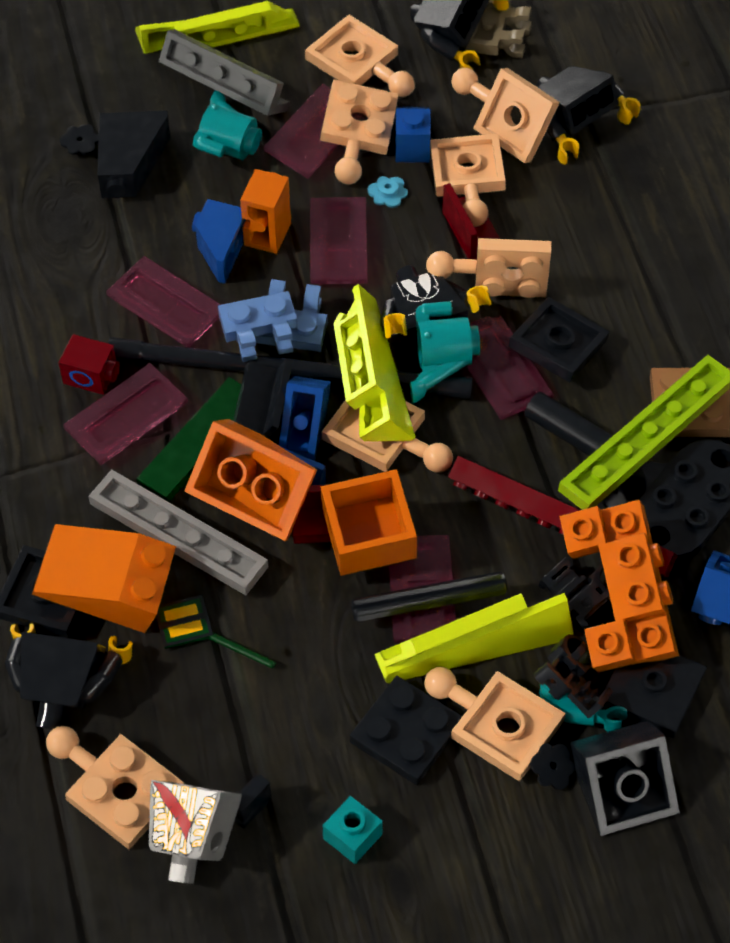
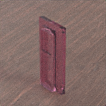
[264,83,365,179]
[310,197,367,284]
[106,256,221,347]
[466,315,553,420]
[63,363,188,465]
[389,535,456,643]

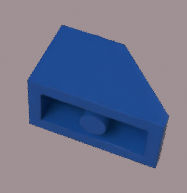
[396,107,431,162]
[192,199,246,283]
[279,376,331,461]
[691,550,730,625]

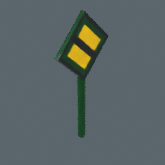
[156,595,276,668]

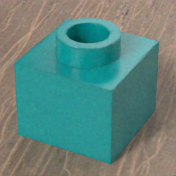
[322,795,383,864]

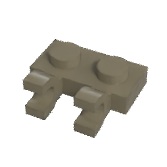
[465,0,532,59]

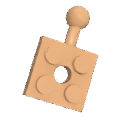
[305,15,415,98]
[452,68,560,163]
[320,79,399,185]
[430,133,506,227]
[426,238,551,298]
[322,400,453,473]
[424,667,566,782]
[46,726,184,850]

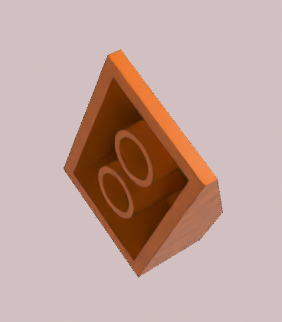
[184,419,317,541]
[32,524,176,633]

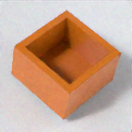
[320,469,417,576]

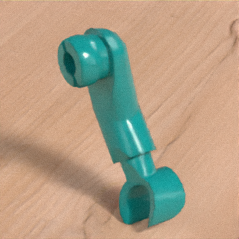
[539,684,627,732]

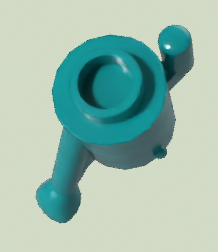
[193,90,262,160]
[410,301,480,404]

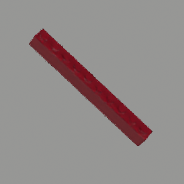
[448,456,678,578]

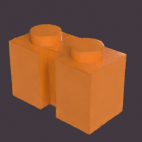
[240,169,291,254]

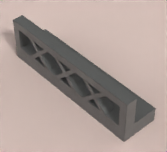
[159,29,290,116]

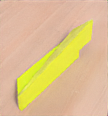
[135,1,299,54]
[333,284,415,441]
[374,593,573,684]

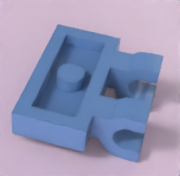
[255,279,328,352]
[218,291,298,362]

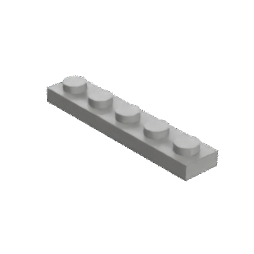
[88,469,268,595]

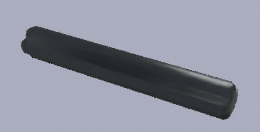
[351,571,507,622]

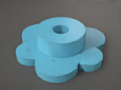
[368,176,408,208]

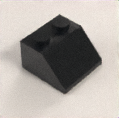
[570,721,680,836]

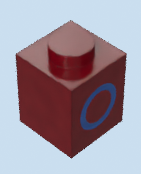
[58,334,120,395]

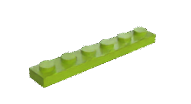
[558,355,730,510]

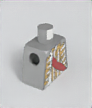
[149,780,242,884]

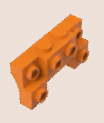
[560,500,679,673]

